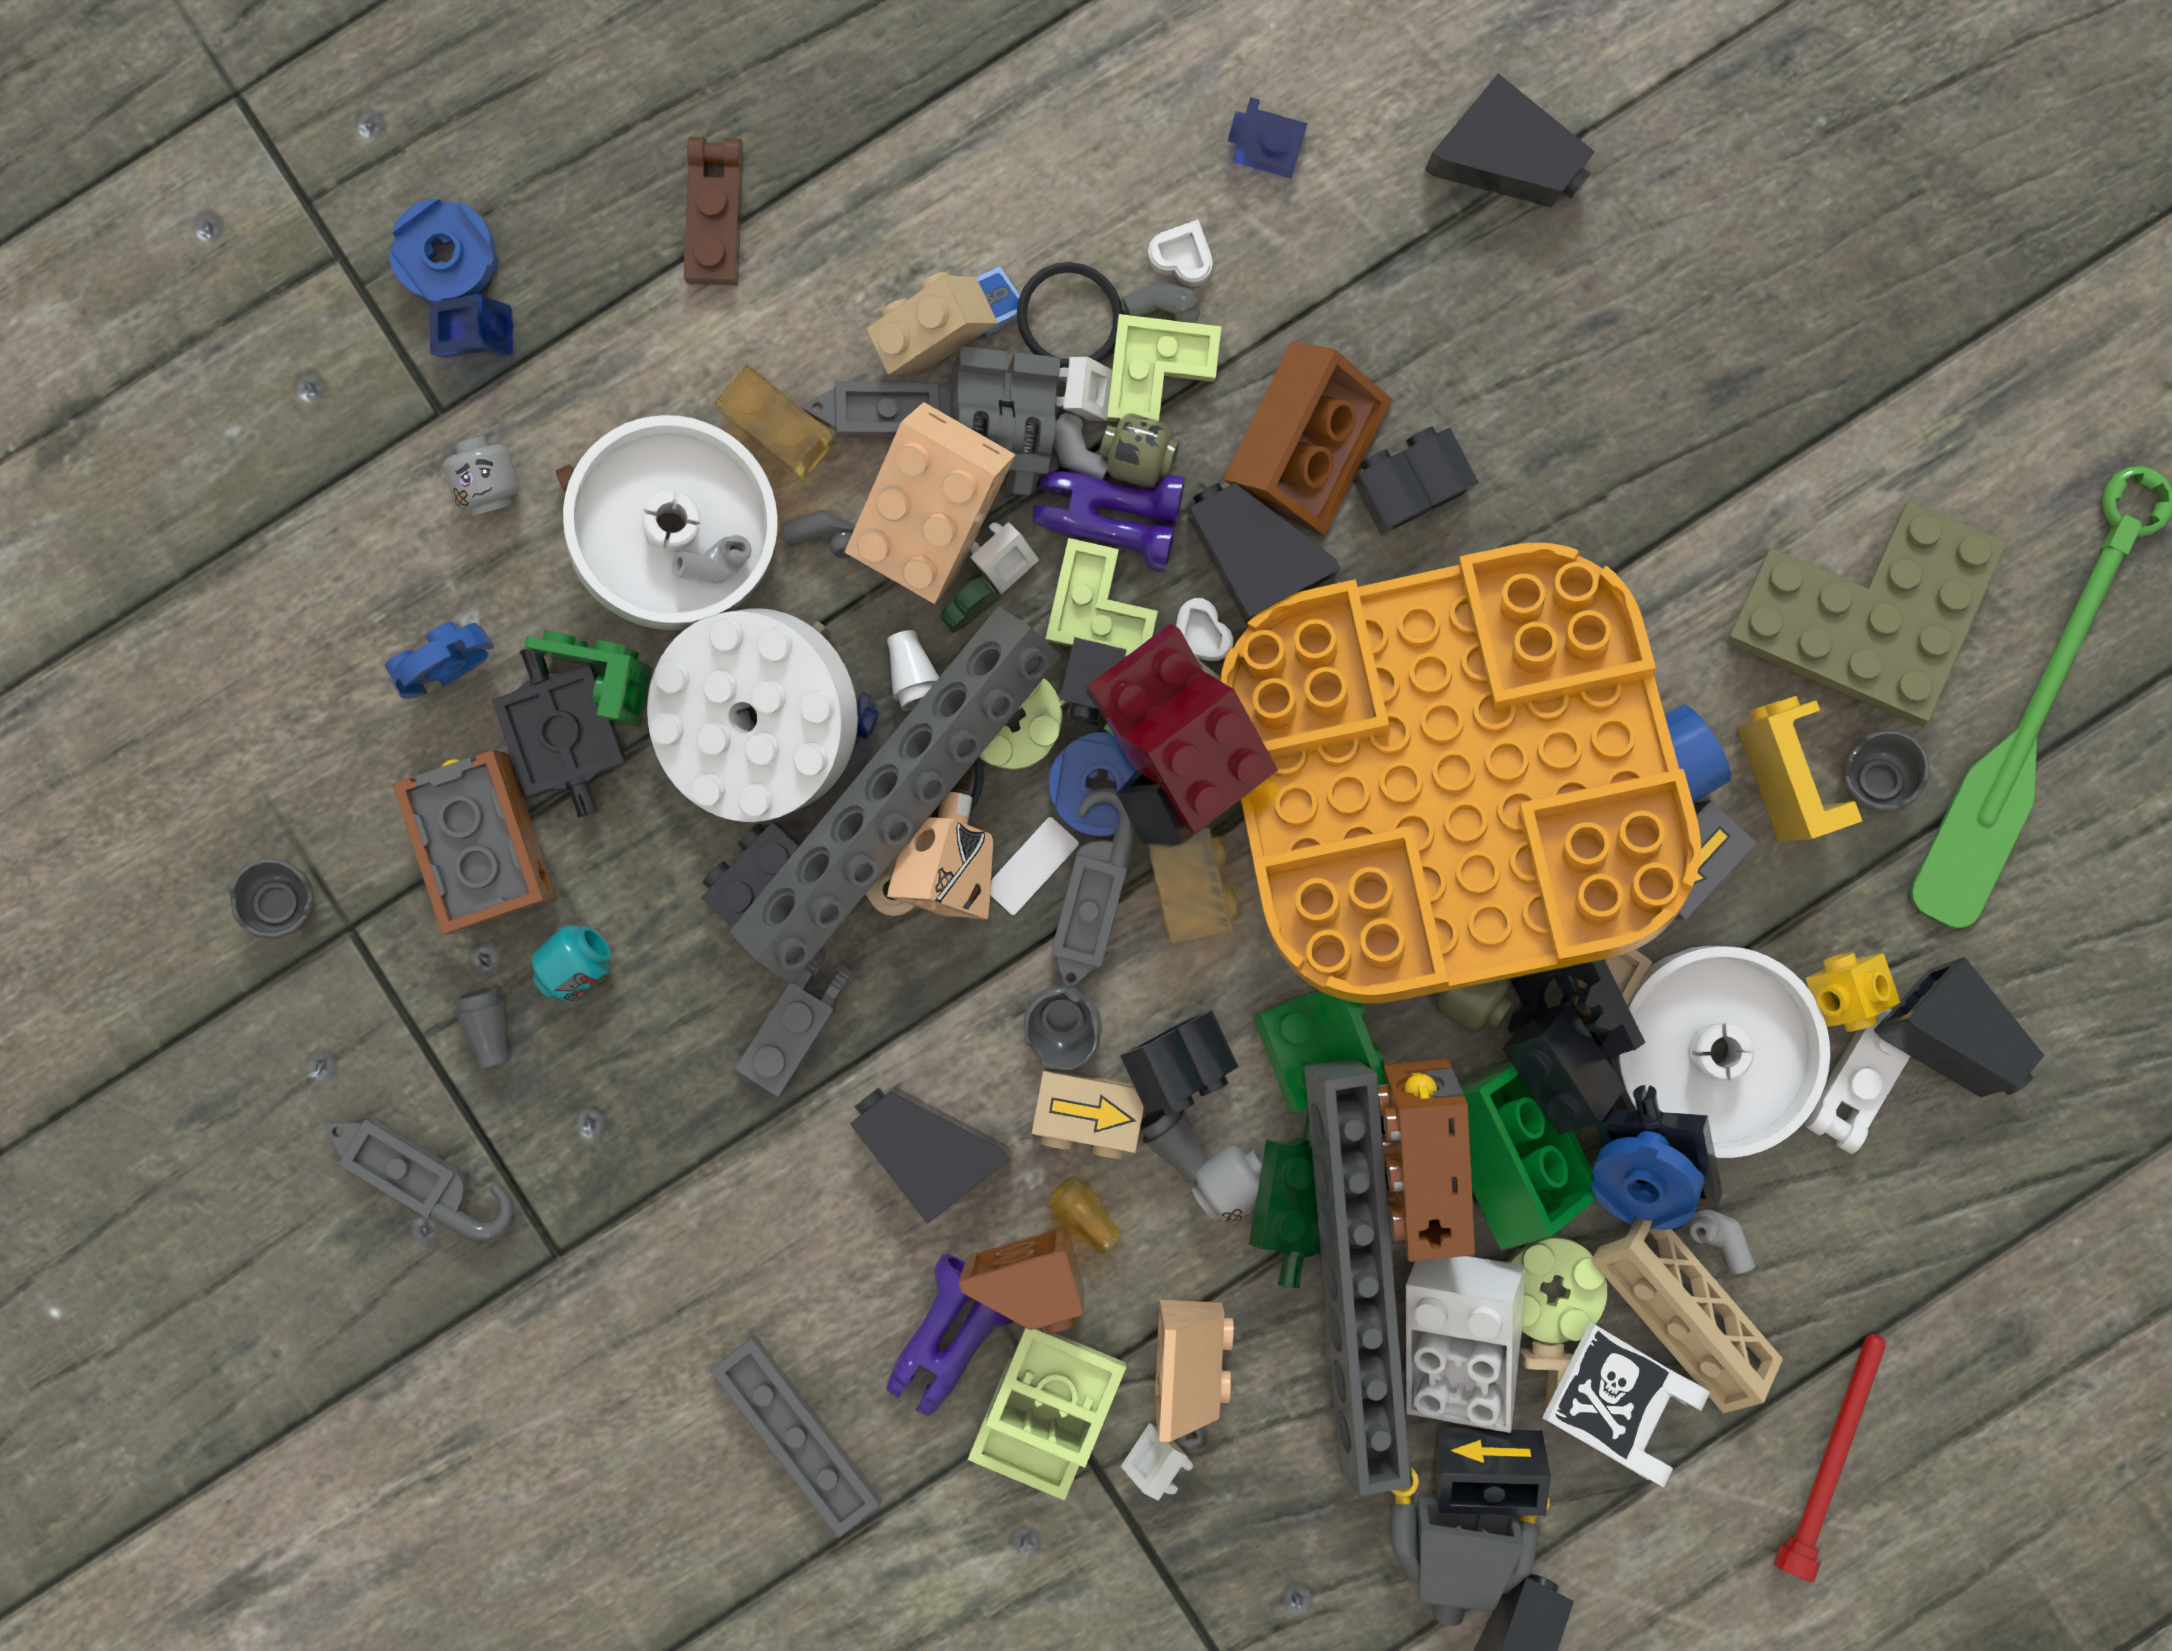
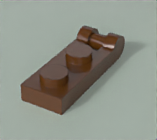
[683,137,743,285]

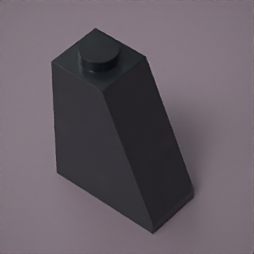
[1425,73,1595,207]
[1187,483,1341,624]
[1874,957,2045,1097]
[850,1087,1012,1224]
[1473,1574,1574,1651]

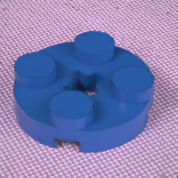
[389,199,499,308]
[385,622,494,699]
[1049,732,1137,837]
[1591,1131,1705,1230]

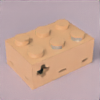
[844,402,1015,604]

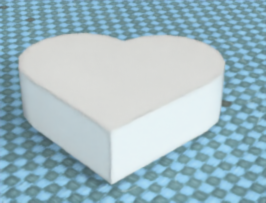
[1148,220,1213,287]
[1176,598,1233,663]

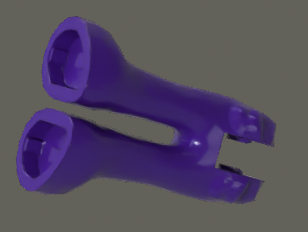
[1032,471,1185,573]
[886,1254,1014,1416]

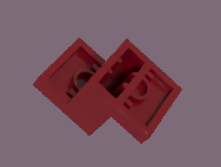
[1086,624,1278,834]

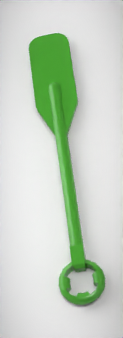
[1910,466,2172,928]

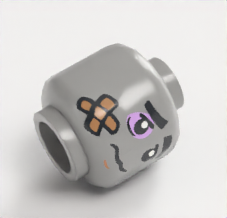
[443,436,520,516]
[1192,1145,1263,1224]

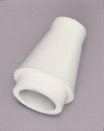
[886,630,939,711]

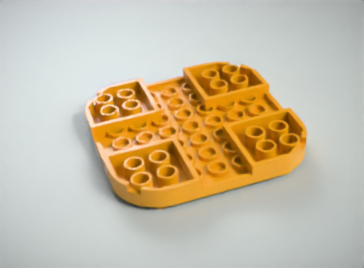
[1221,542,1701,1004]

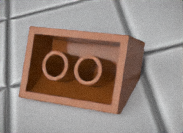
[1223,341,1392,536]
[959,1226,1084,1334]

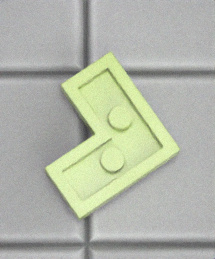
[1107,314,1221,422]
[1045,538,1158,657]

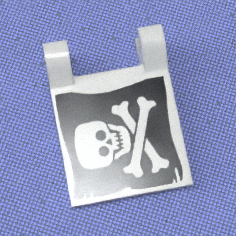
[1542,1323,1710,1487]

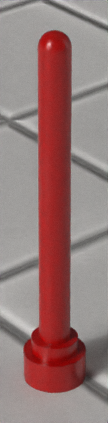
[1773,1334,1886,1582]

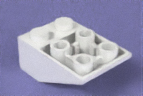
[1406,1256,1525,1433]

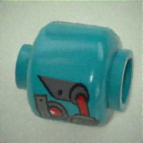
[532,925,611,1002]

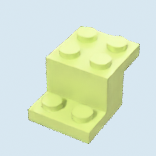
[968,1327,1126,1501]

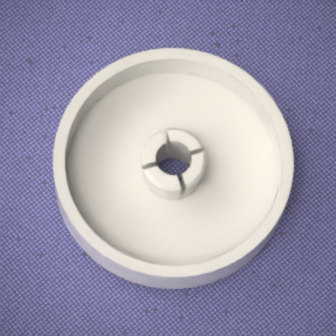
[563,415,777,630]
[647,608,858,822]
[1610,946,1830,1158]

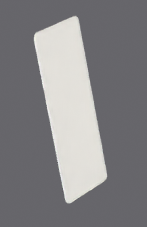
[990,817,1079,915]

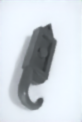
[802,381,953,438]
[1050,788,1137,988]
[324,1117,514,1242]

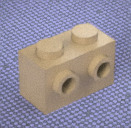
[866,272,998,375]

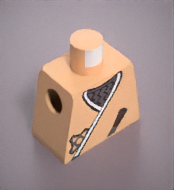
[887,792,993,919]

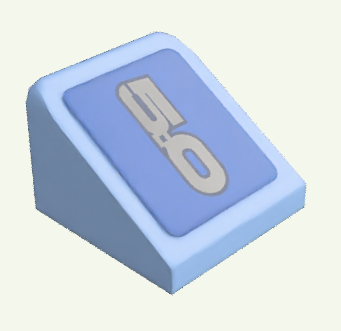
[976,266,1029,339]

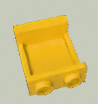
[1736,696,1862,842]

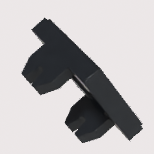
[1508,959,1646,1059]

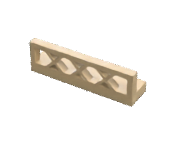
[1591,1217,1783,1413]

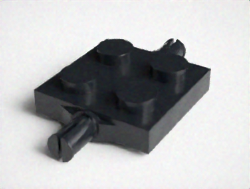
[492,649,628,818]
[1596,1085,1722,1232]

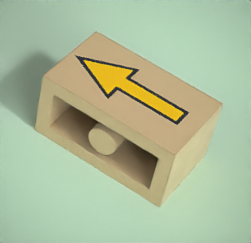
[1032,1068,1144,1159]

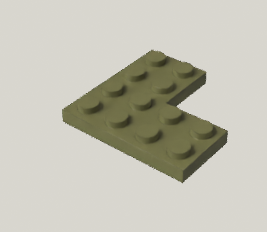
[1726,501,2007,728]

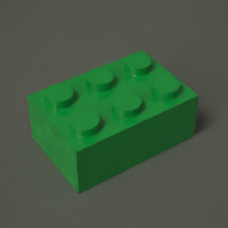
[1460,1059,1596,1250]

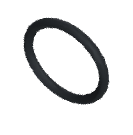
[1016,262,1124,368]

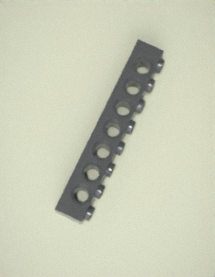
[729,606,1061,984]
[1305,1058,1411,1496]

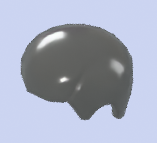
[1843,730,1930,814]
[228,858,314,939]
[1024,985,1103,1071]

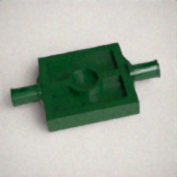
[1249,1108,1321,1289]

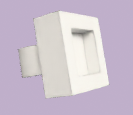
[1055,356,1112,421]
[970,522,1039,594]
[1120,1423,1193,1501]

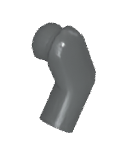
[781,510,855,558]

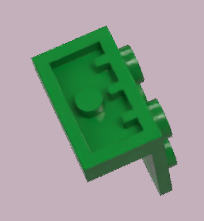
[524,630,652,727]
[1252,990,1385,1113]

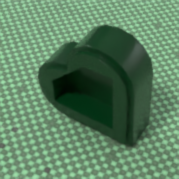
[941,577,1000,633]

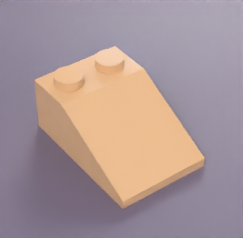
[1154,1300,1233,1442]

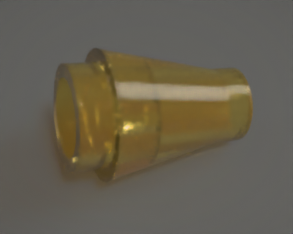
[1045,1176,1122,1254]

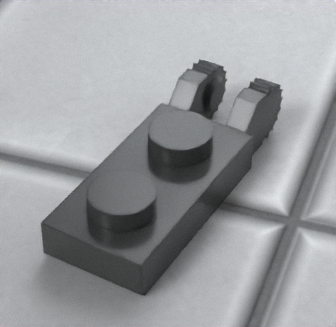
[734,950,853,1097]

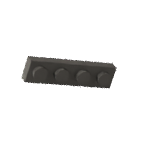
[710,1334,882,1538]

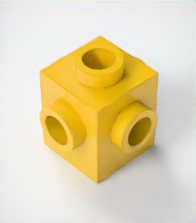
[1806,952,1901,1032]

